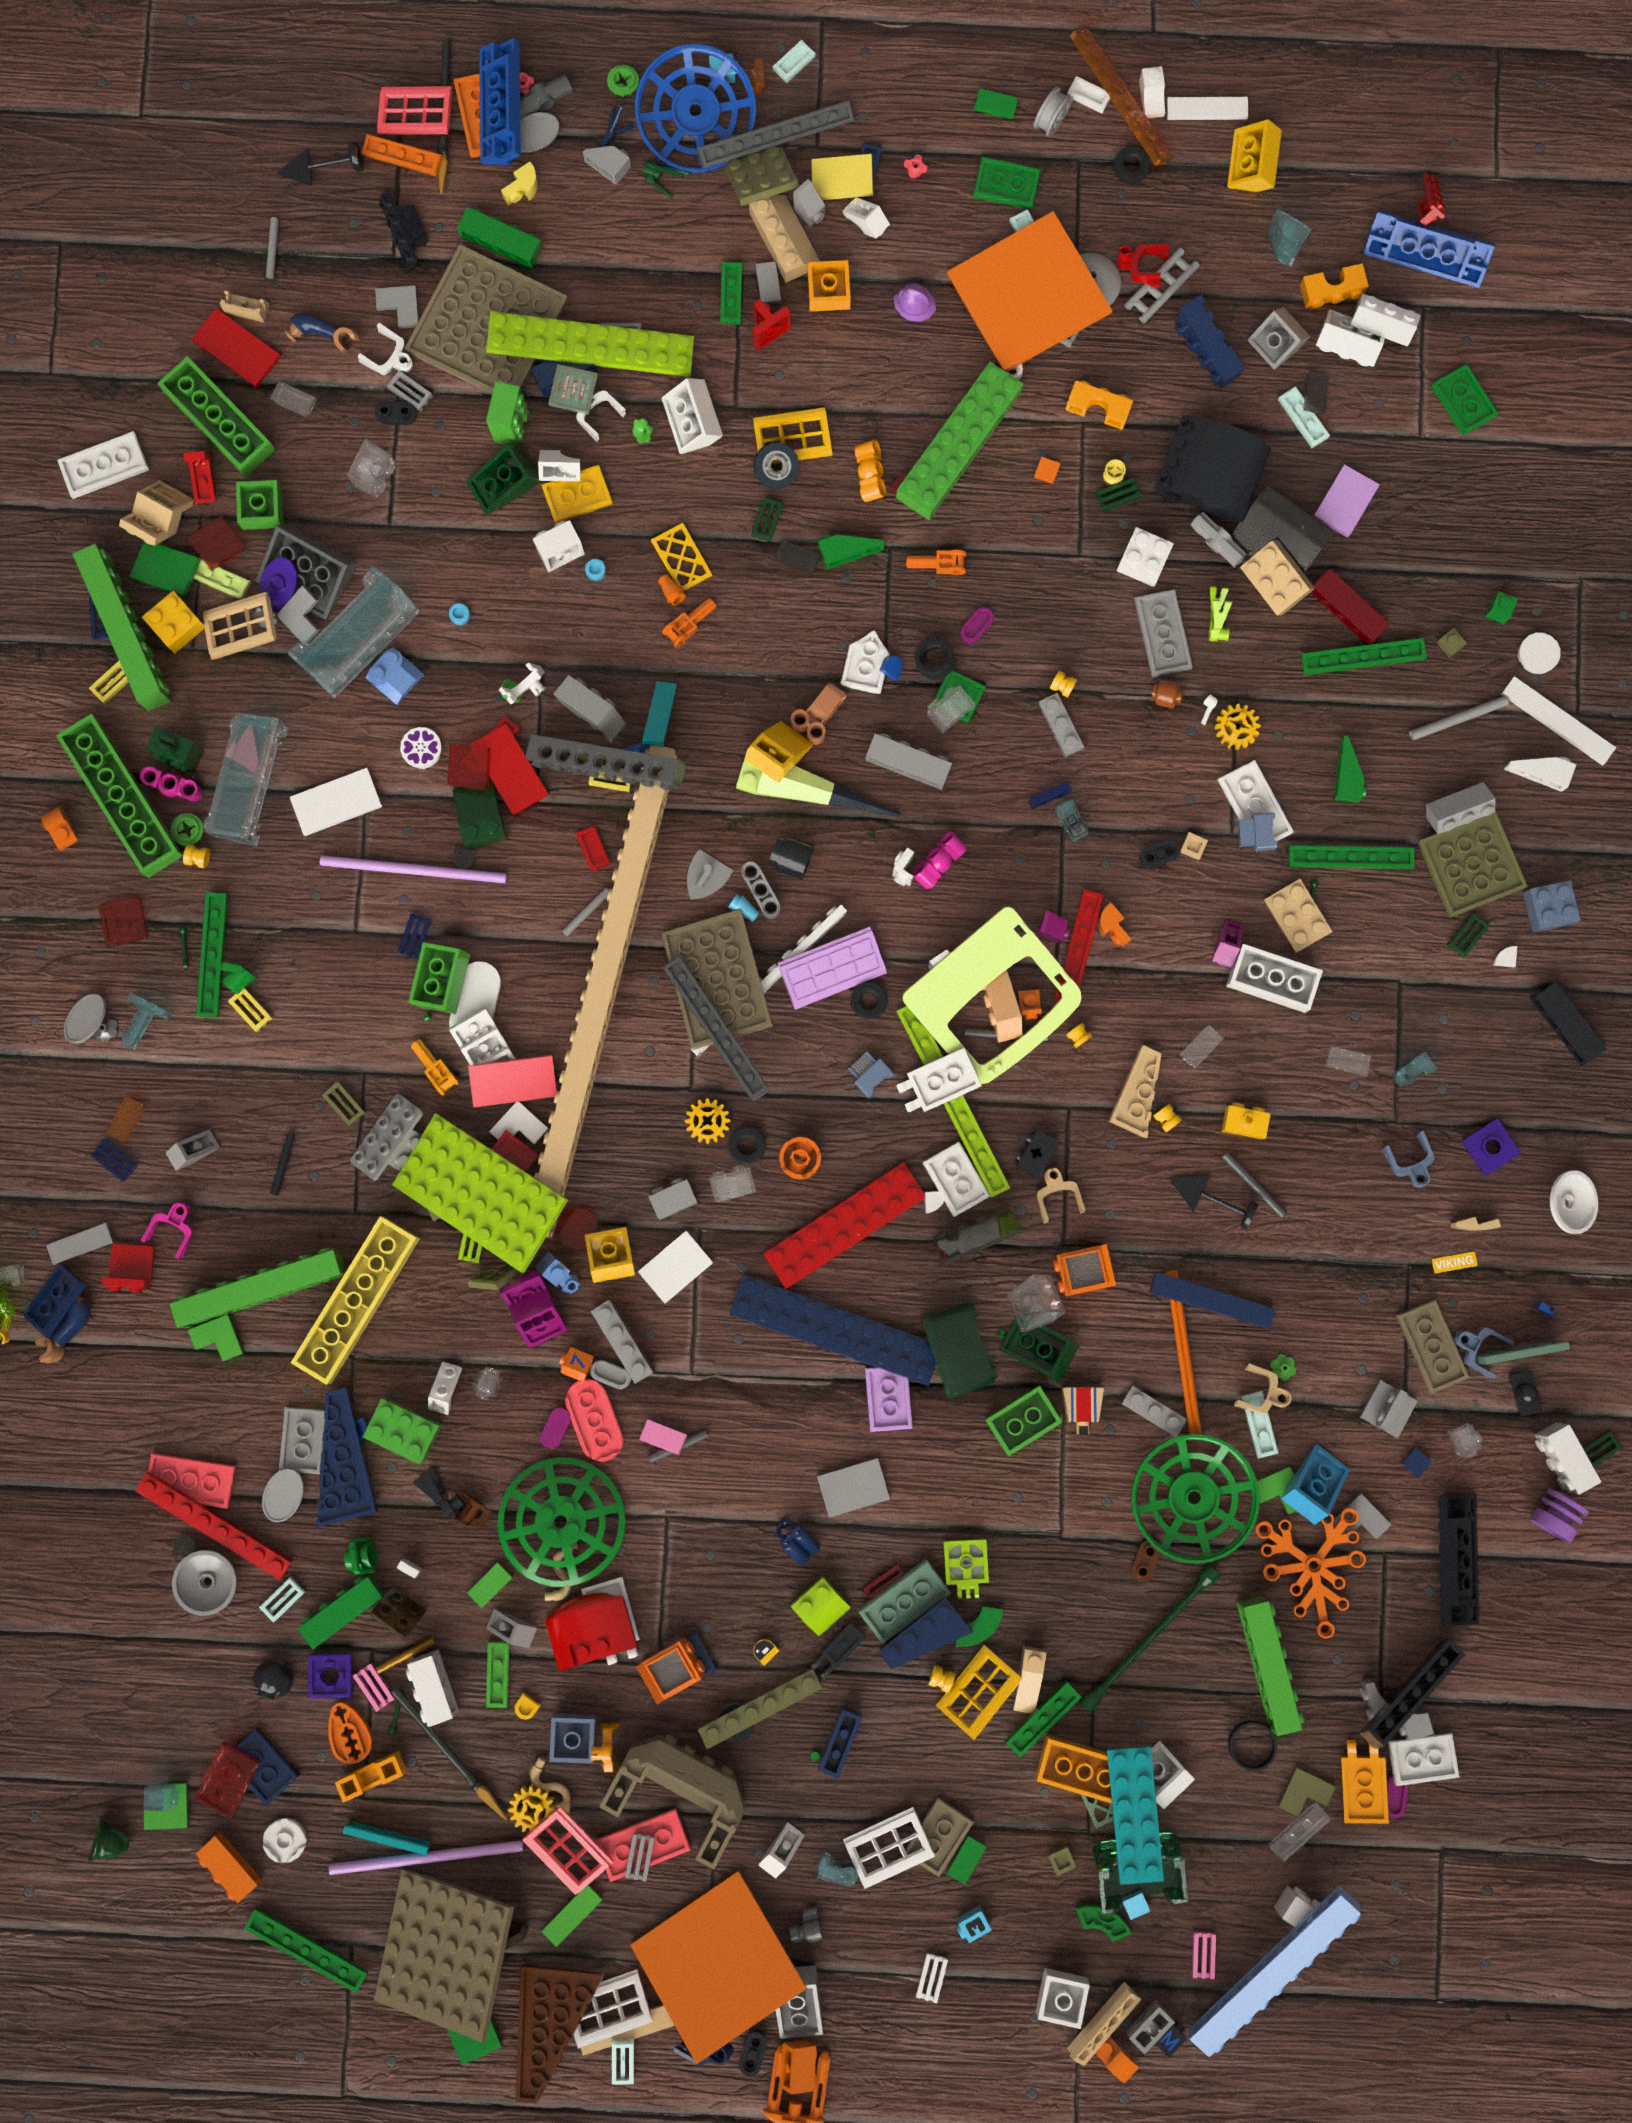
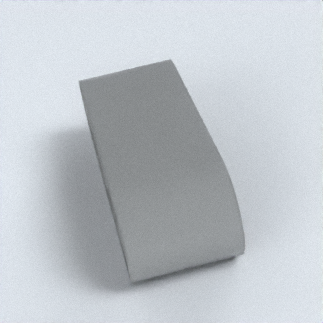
[741,862,780,919]

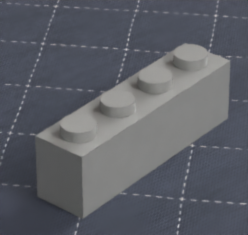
[865,733,952,790]
[591,1300,654,1384]

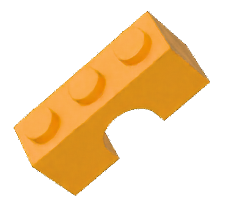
[1300,263,1369,308]
[1065,381,1133,430]
[335,1751,407,1803]

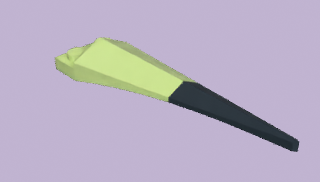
[736,748,900,817]

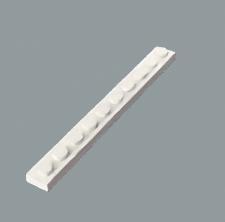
[691,905,847,1057]

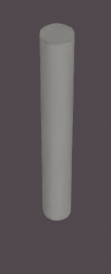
[266,217,279,279]
[562,888,609,937]

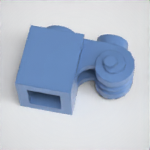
[535,1251,581,1294]

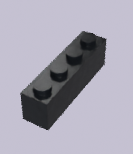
[1530,982,1607,1066]

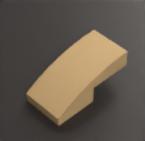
[1450,1217,1501,1231]

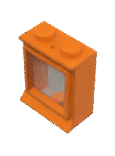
[1053,1244,1116,1296]
[636,1637,706,1705]

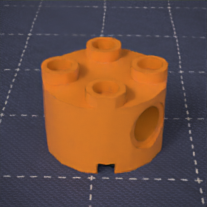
[779,1137,821,1180]

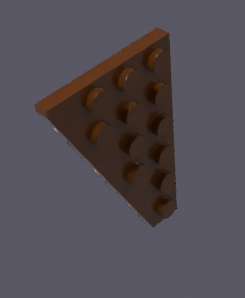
[515,1964,604,2104]

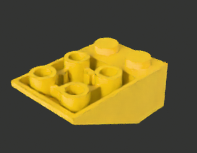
[745,721,814,783]

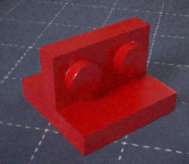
[752,299,791,351]

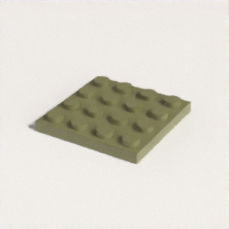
[1417,811,1528,918]

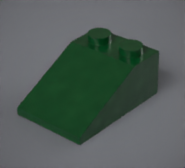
[466,443,541,515]
[452,780,507,850]
[999,1313,1079,1383]

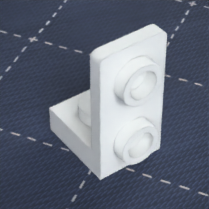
[428,1362,462,1415]

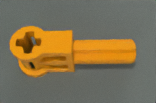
[411,1039,459,1096]

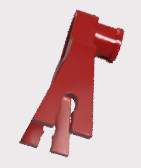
[1117,244,1170,289]

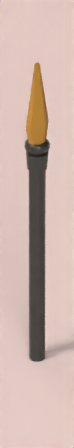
[437,40,451,194]
[392,1687,507,1820]

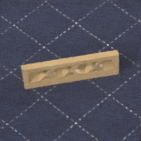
[1067,1982,1141,2066]

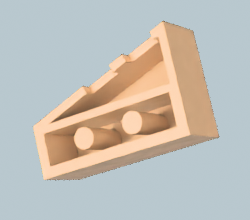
[981,969,1022,1043]

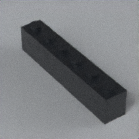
[1359,1638,1465,1749]

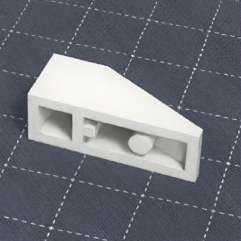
[1504,757,1576,792]

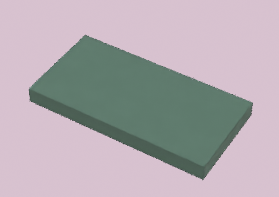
[1475,1340,1570,1365]
[857,1558,951,1644]

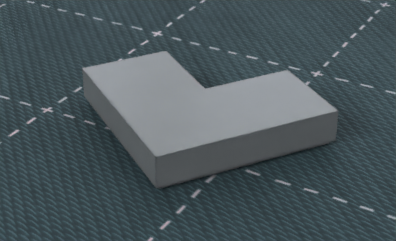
[375,285,419,329]
[277,586,319,645]
[1333,1493,1391,1540]

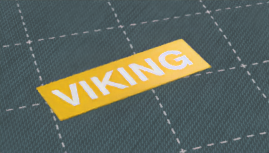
[1432,1251,1478,1274]

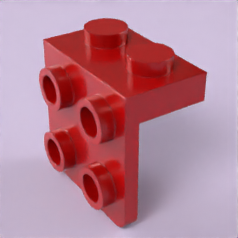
[101,1244,154,1292]

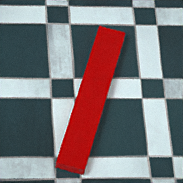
[1052,889,1104,1014]

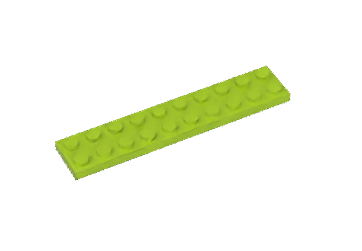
[486,311,694,377]

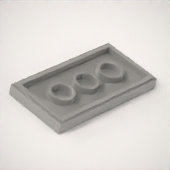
[1134,589,1193,678]

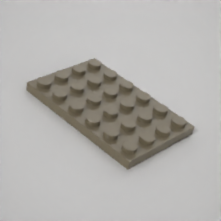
[661,909,773,1050]

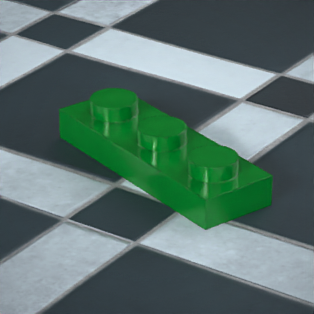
[720,262,742,324]

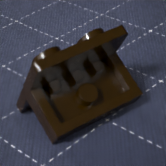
[370,1587,426,1641]

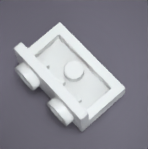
[892,848,914,886]

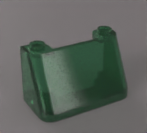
[920,1302,998,1400]
[1093,1833,1188,1914]

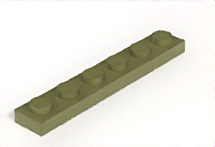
[697,1668,822,1749]

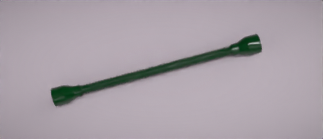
[1079,1564,1221,1713]

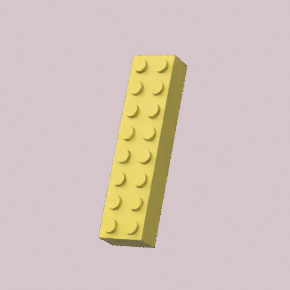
[291,1216,420,1385]

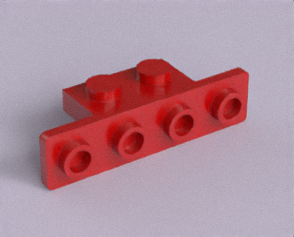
[1417,172,1446,227]

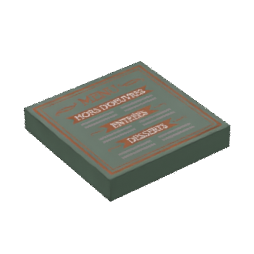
[548,364,598,415]

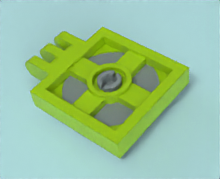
[943,1539,989,1599]

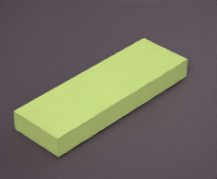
[193,556,251,600]

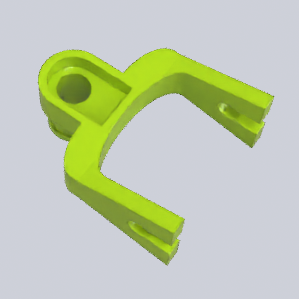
[1208,586,1232,642]

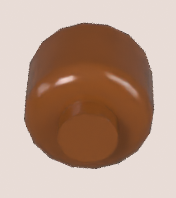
[1152,679,1184,709]

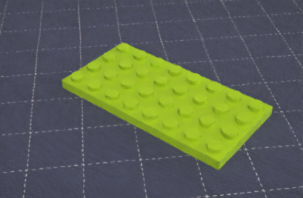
[392,1113,568,1273]

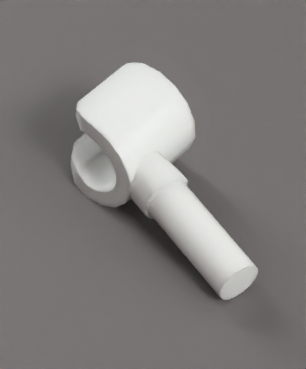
[1201,695,1217,725]

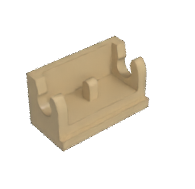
[220,290,269,323]

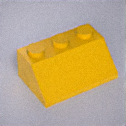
[1227,119,1282,192]

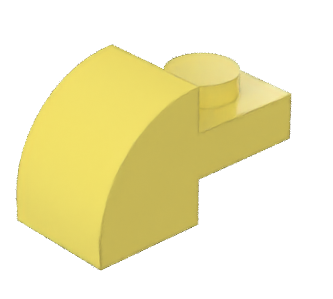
[501,162,538,205]

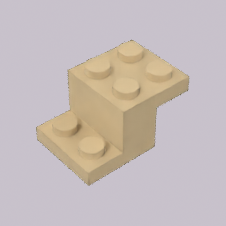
[119,480,194,546]

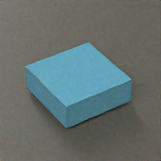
[1121,1890,1150,1920]

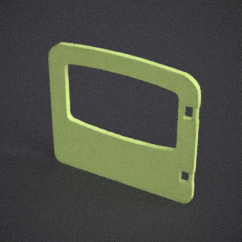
[902,907,1081,1084]

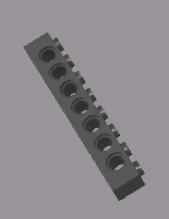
[525,734,687,791]

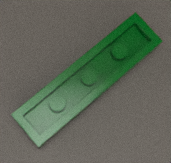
[1004,1680,1082,1758]

